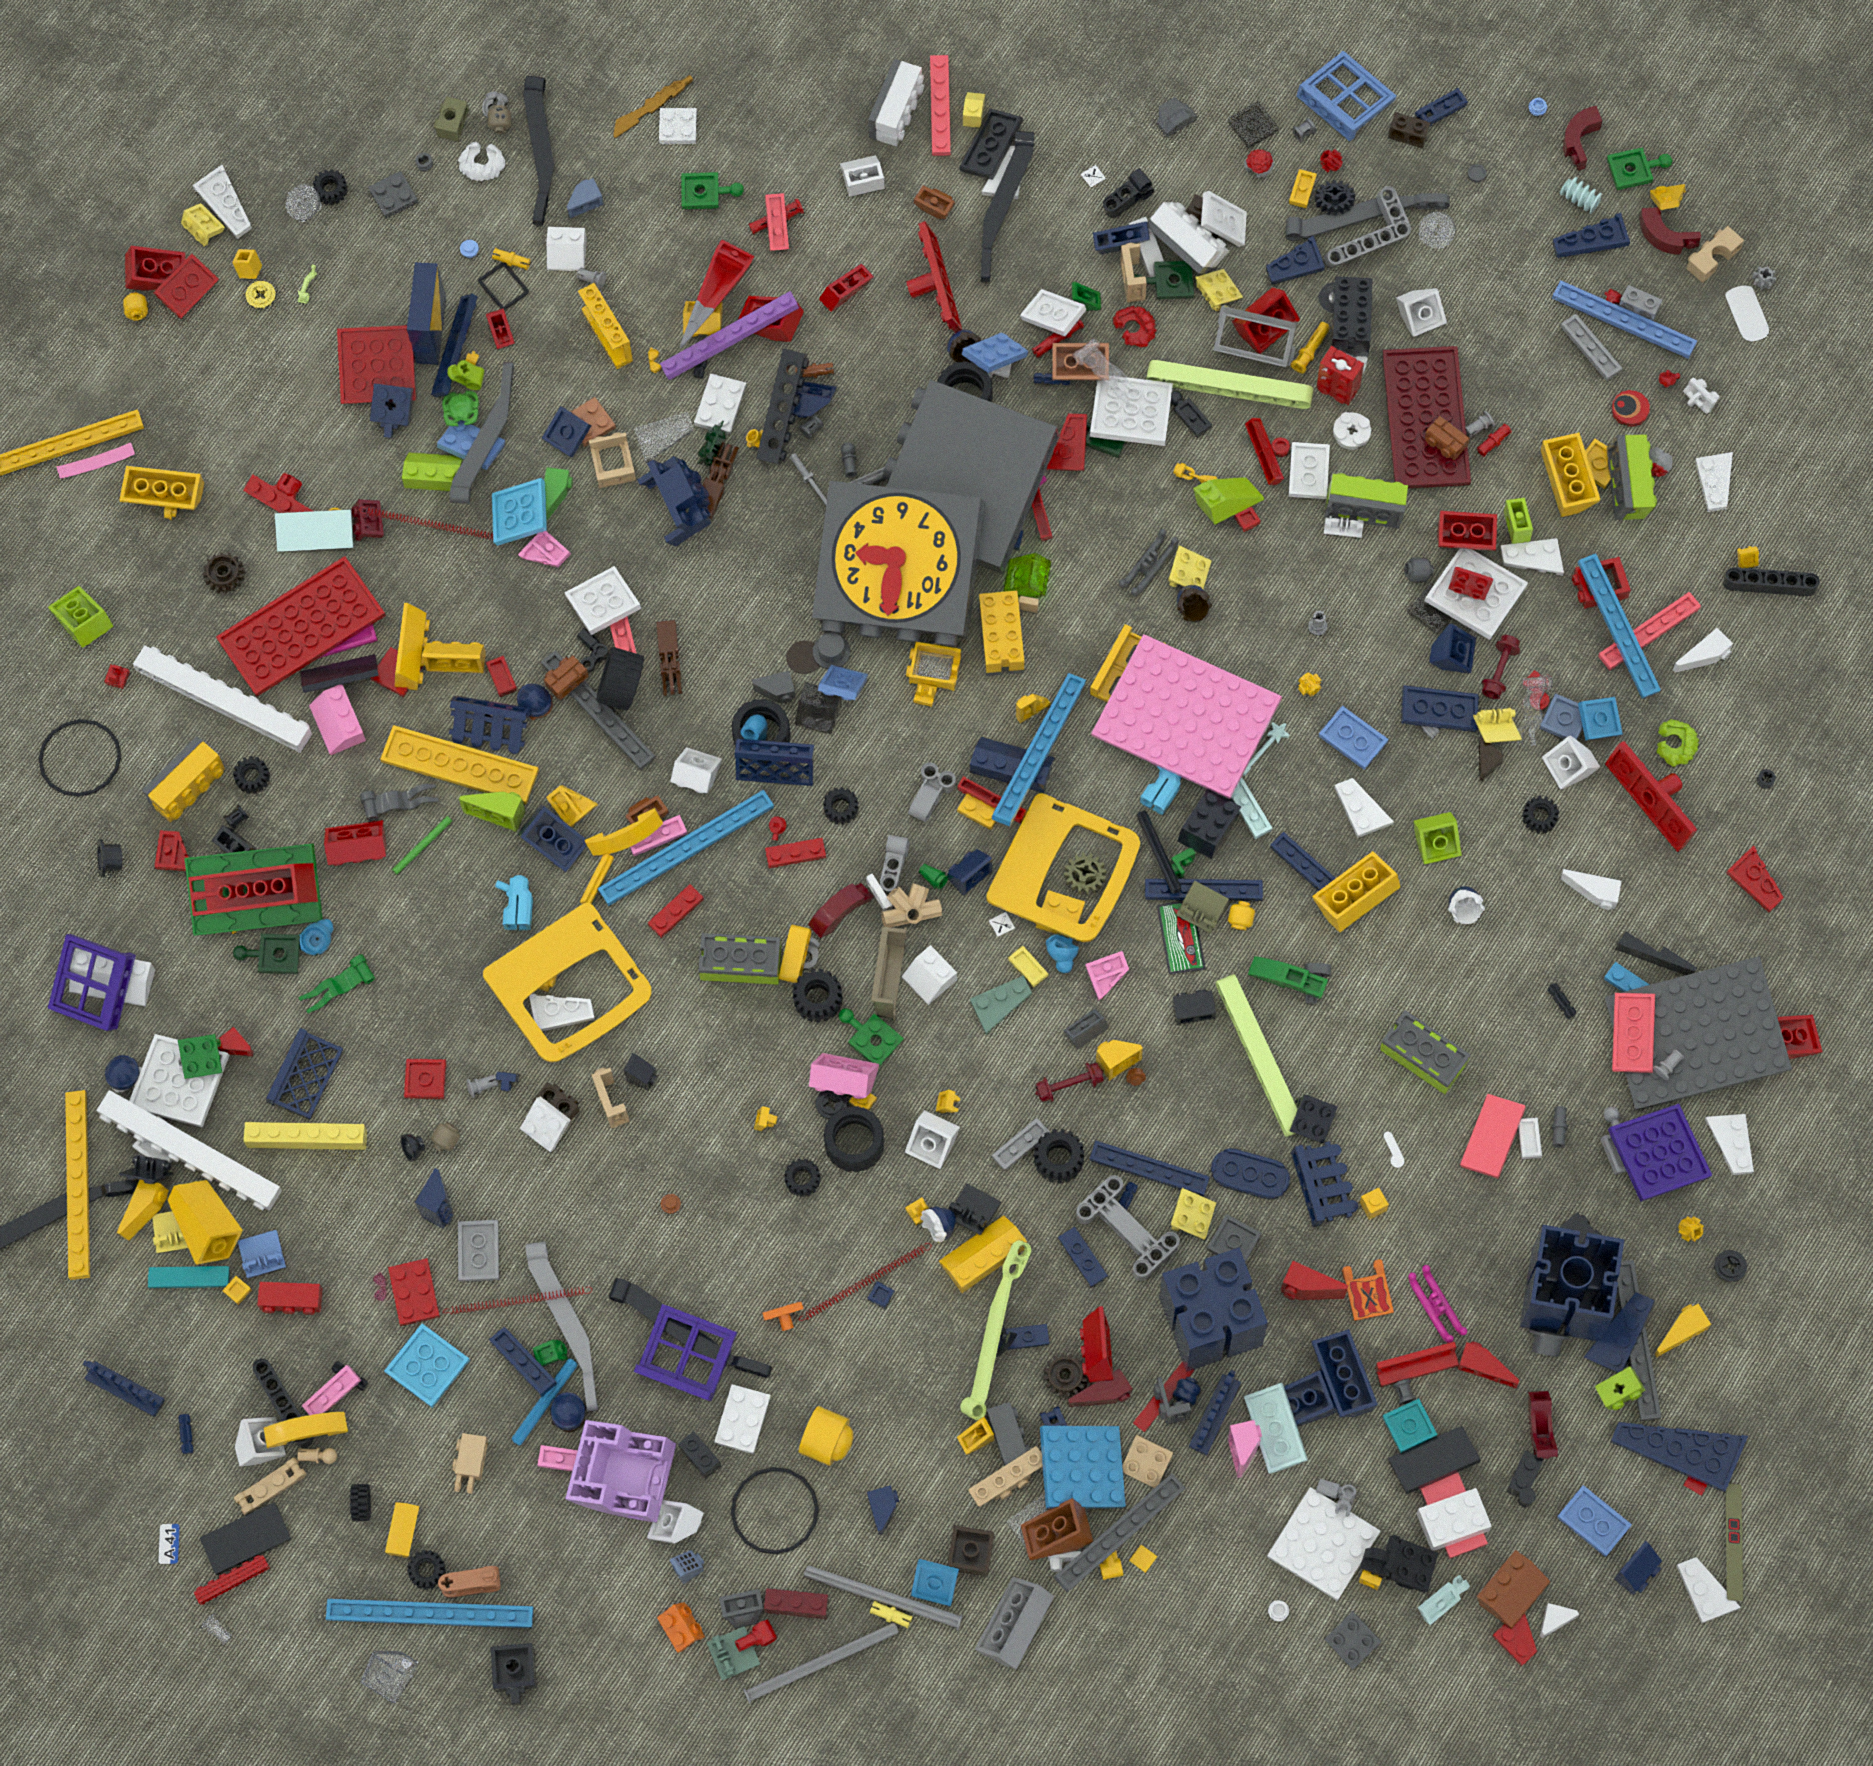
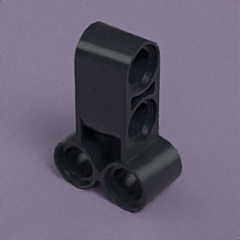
[1103,168,1155,218]

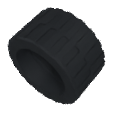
[937,361,993,402]
[596,647,644,711]
[731,699,791,763]
[824,1106,884,1172]

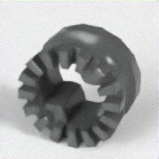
[415,153,433,172]

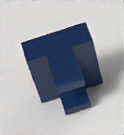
[496,1072,519,1091]

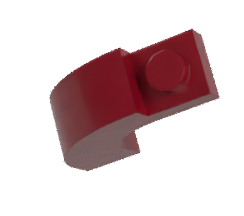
[1563,106,1603,171]
[1639,207,1701,254]
[808,883,874,938]
[1528,1391,1558,1459]

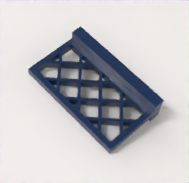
[735,739,814,786]
[266,1028,343,1120]

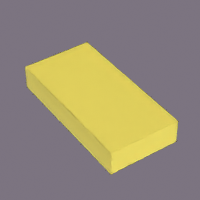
[1008,946,1049,988]

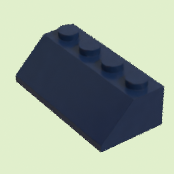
[970,737,1055,793]
[1311,1329,1378,1418]

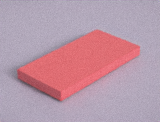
[1612,993,1655,1073]
[1460,1094,1526,1179]
[1420,1472,1488,1559]

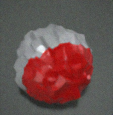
[1244,149,1274,178]
[1649,447,1673,477]

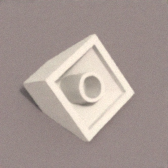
[1396,289,1447,337]
[1542,736,1600,789]
[235,1417,286,1466]
[647,1500,704,1544]

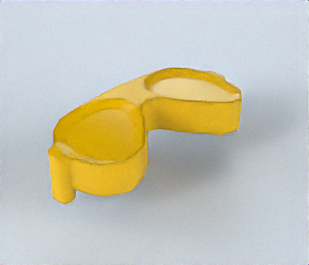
[648,347,661,373]

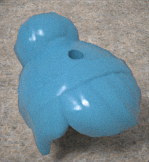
[299,918,334,956]
[1046,934,1079,973]

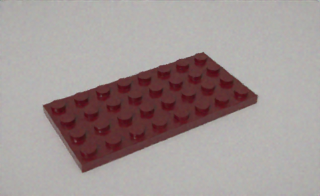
[1382,346,1471,489]

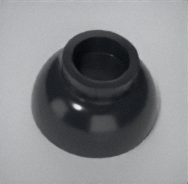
[400,1134,425,1162]

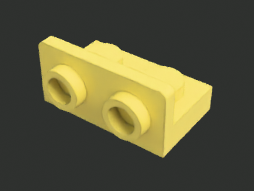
[181,203,224,246]

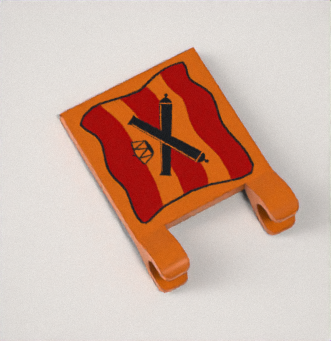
[1342,1259,1394,1321]

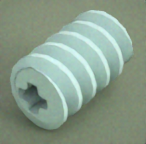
[1560,177,1602,215]

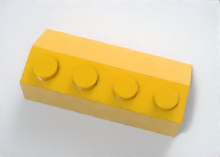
[1540,433,1600,517]
[119,466,204,510]
[395,603,430,690]
[1312,851,1400,932]
[939,1215,1027,1293]

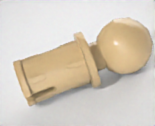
[298,1447,337,1464]

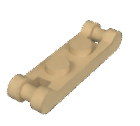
[233,1457,307,1515]

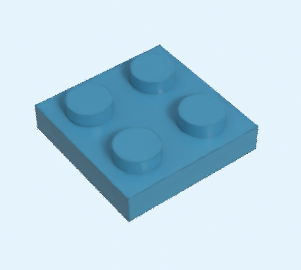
[1578,697,1623,741]
[911,1559,959,1606]

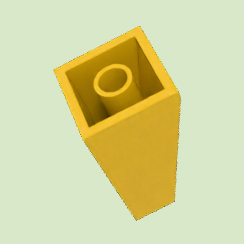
[168,1180,243,1265]

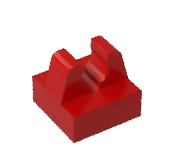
[1234,506,1261,532]
[104,664,130,689]

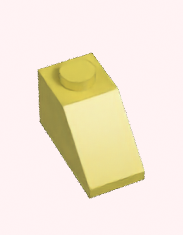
[963,92,985,128]

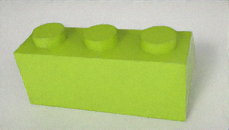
[402,452,463,491]

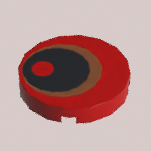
[1612,390,1650,427]

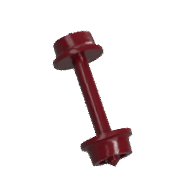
[1481,635,1520,700]
[1035,1062,1104,1103]

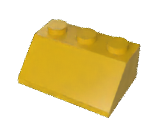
[422,641,486,673]

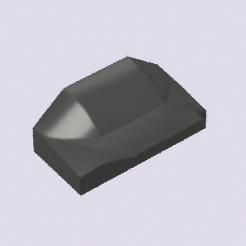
[1156,97,1197,138]
[719,1589,764,1628]

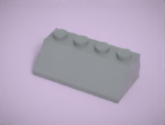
[975,1577,1054,1669]

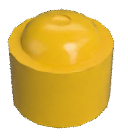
[798,1406,854,1466]

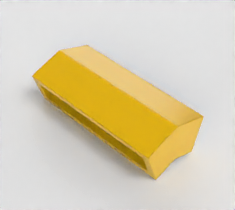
[385,1502,419,1558]

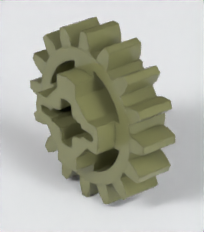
[1064,852,1106,895]

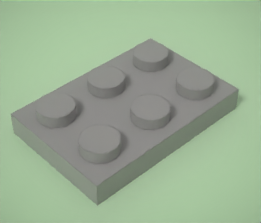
[458,1220,499,1282]

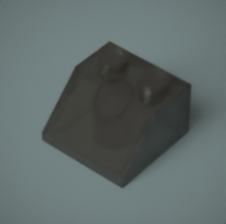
[795,682,843,735]

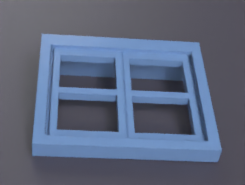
[1297,51,1397,142]

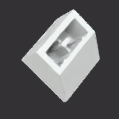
[840,155,885,197]

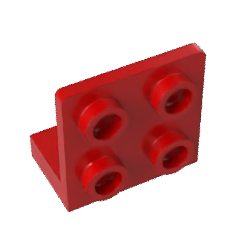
[1448,567,1493,601]

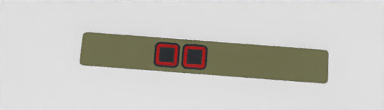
[1726,1484,1743,1601]

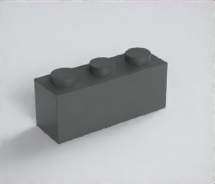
[987,1402,1030,1466]

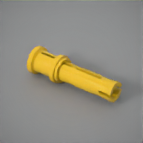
[1291,322,1331,374]

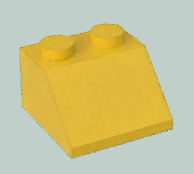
[683,301,723,337]
[1096,1040,1143,1081]

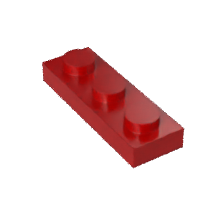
[765,838,826,868]
[648,884,704,938]

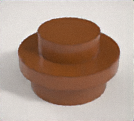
[1126,1068,1146,1086]
[661,1194,681,1214]

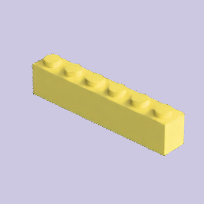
[244,1122,367,1150]

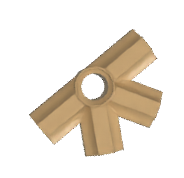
[881,883,942,927]

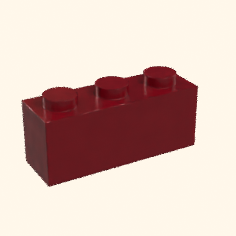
[764,1588,829,1620]

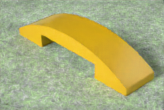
[585,808,663,856]
[263,1412,348,1448]

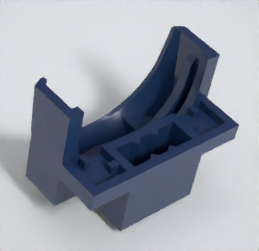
[637,456,711,547]

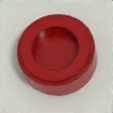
[1271,437,1290,457]

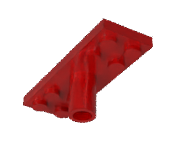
[906,221,963,333]
[1605,741,1697,852]

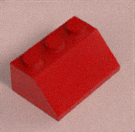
[1232,287,1300,354]
[1437,511,1497,551]
[324,820,386,866]
[1080,1306,1114,1382]

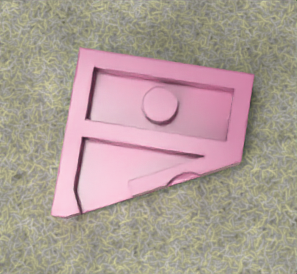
[518,531,571,568]
[1085,951,1129,1000]

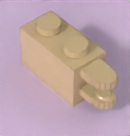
[453,1433,489,1494]

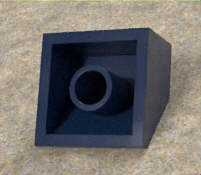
[948,849,992,896]
[1614,1541,1662,1595]

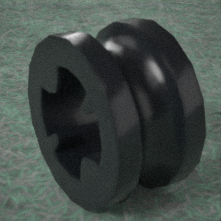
[1757,769,1776,789]

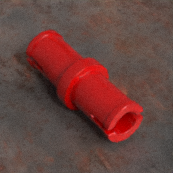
[1476,423,1512,457]

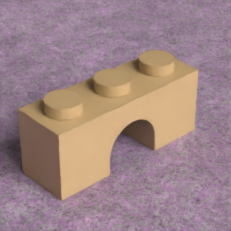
[1687,226,1744,283]

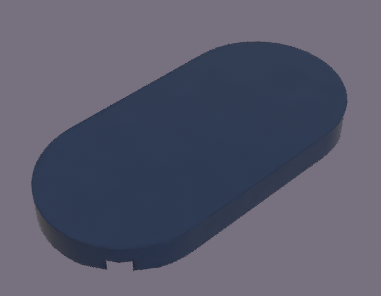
[1211,1148,1290,1200]

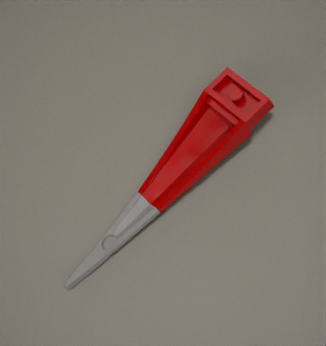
[680,240,755,348]

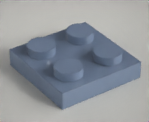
[1539,693,1583,740]

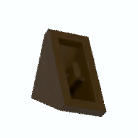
[1478,738,1504,781]

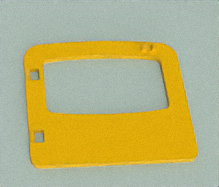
[986,793,1140,942]
[483,903,651,1062]

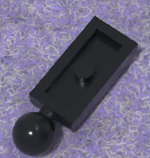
[1170,390,1212,438]

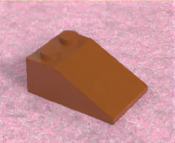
[1021,1498,1093,1560]

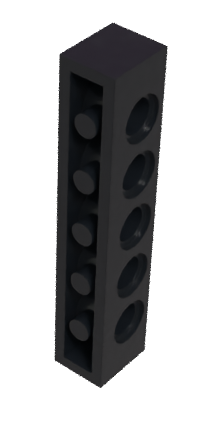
[756,348,809,465]

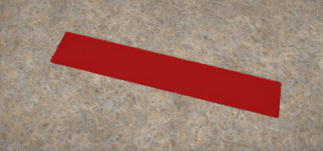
[1133,1362,1194,1432]

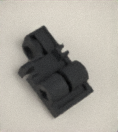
[1360,1535,1439,1593]

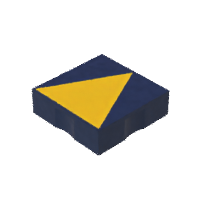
[407,262,446,365]

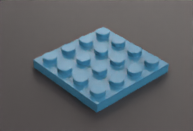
[1040,1426,1126,1508]

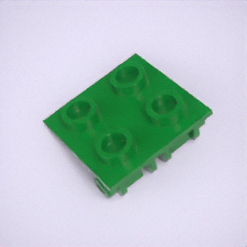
[177,1034,223,1079]

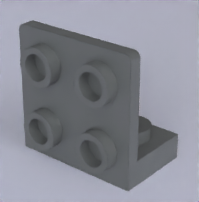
[1153,1377,1191,1425]

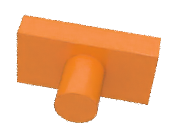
[762,1301,803,1331]

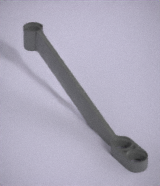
[1286,193,1450,241]
[450,362,514,504]

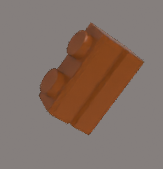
[1425,416,1470,460]
[544,655,589,701]

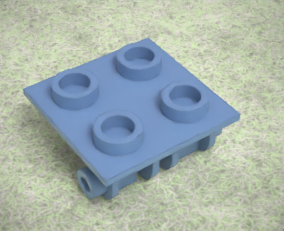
[238,1230,286,1278]

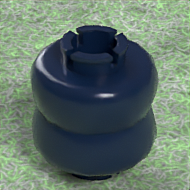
[1172,1377,1201,1406]

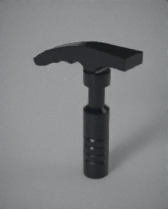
[996,1325,1017,1357]

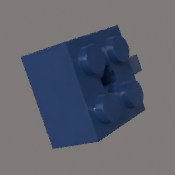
[370,384,414,438]

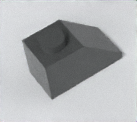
[752,671,795,703]

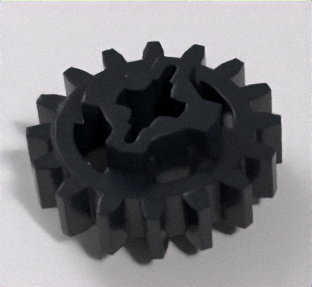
[1315,180,1355,215]

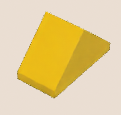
[957,1417,994,1455]

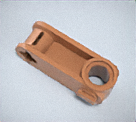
[438,1566,501,1598]

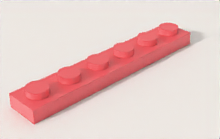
[930,55,951,156]
[1598,592,1701,670]

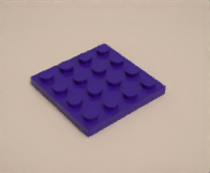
[1608,1104,1712,1202]

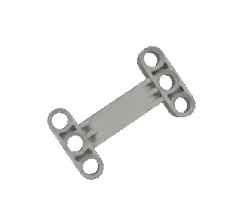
[1076,1175,1180,1281]

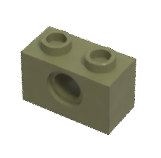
[434,97,469,142]

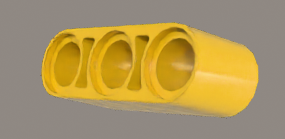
[779,924,811,983]

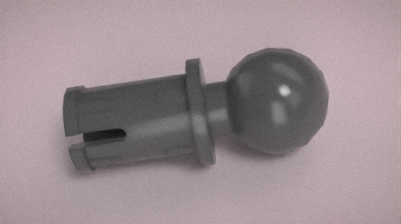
[841,442,857,478]

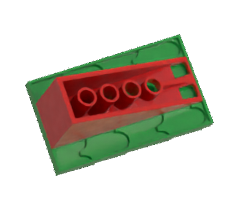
[184,844,323,936]

